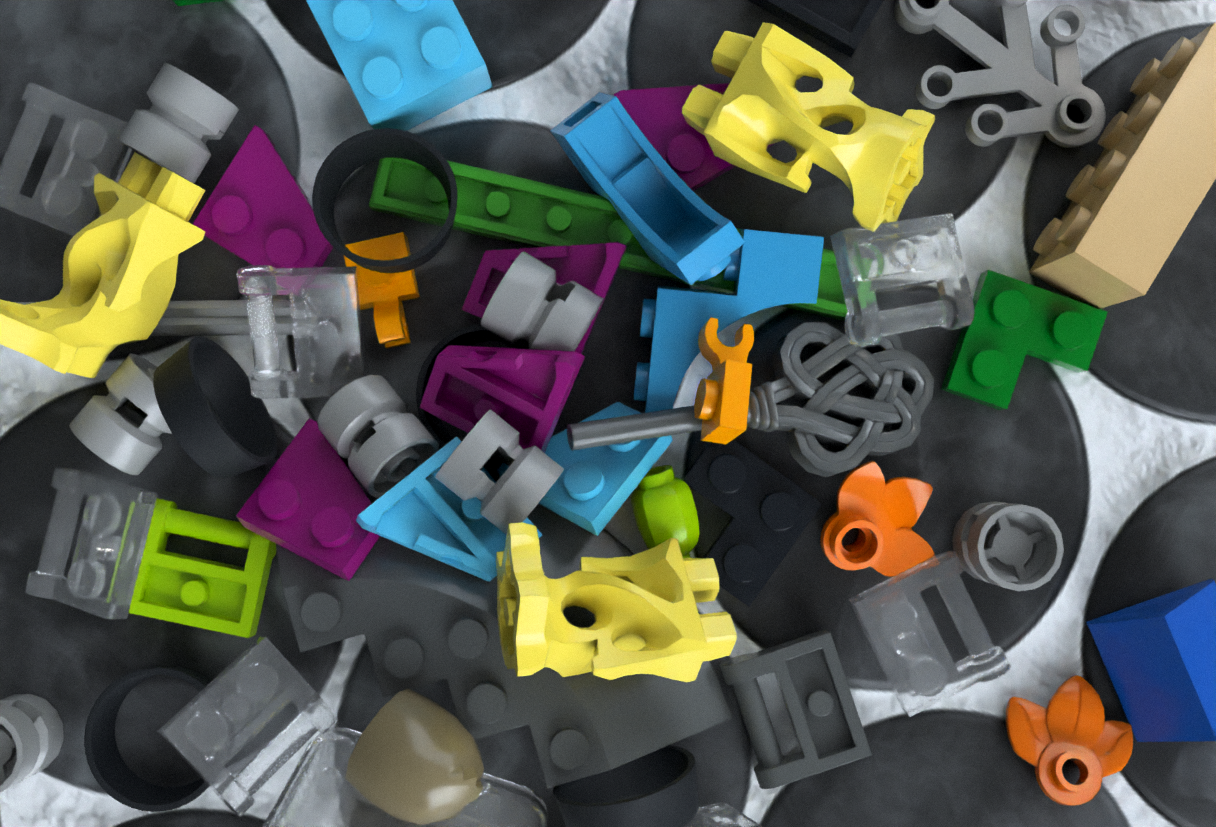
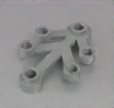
[894,0,1106,148]

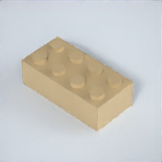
[1029,22,1216,309]

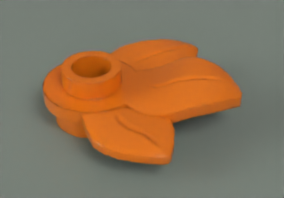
[820,461,935,577]
[1006,675,1133,806]

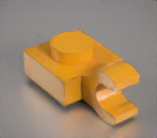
[344,232,420,349]
[694,317,754,445]

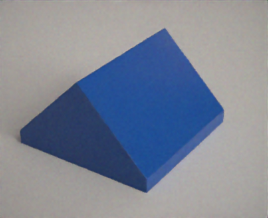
[1086,578,1216,742]

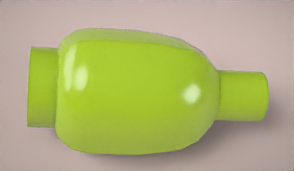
[631,465,700,559]

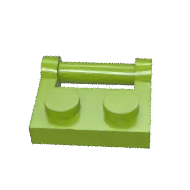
[123,498,277,638]

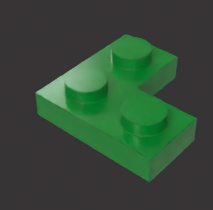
[941,270,1108,410]

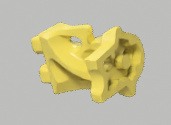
[682,22,935,232]
[0,152,206,378]
[496,522,737,682]

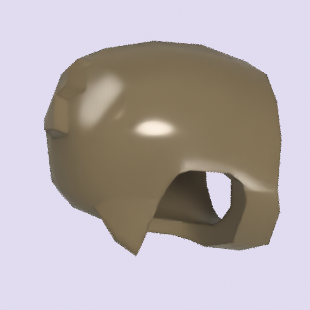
[345,688,484,825]

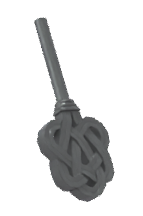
[567,322,934,477]

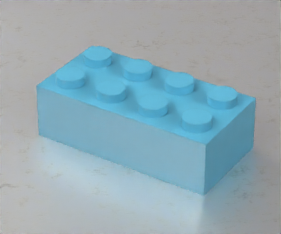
[306,0,493,131]

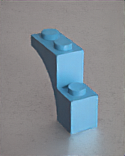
[550,92,745,285]
[634,229,824,413]

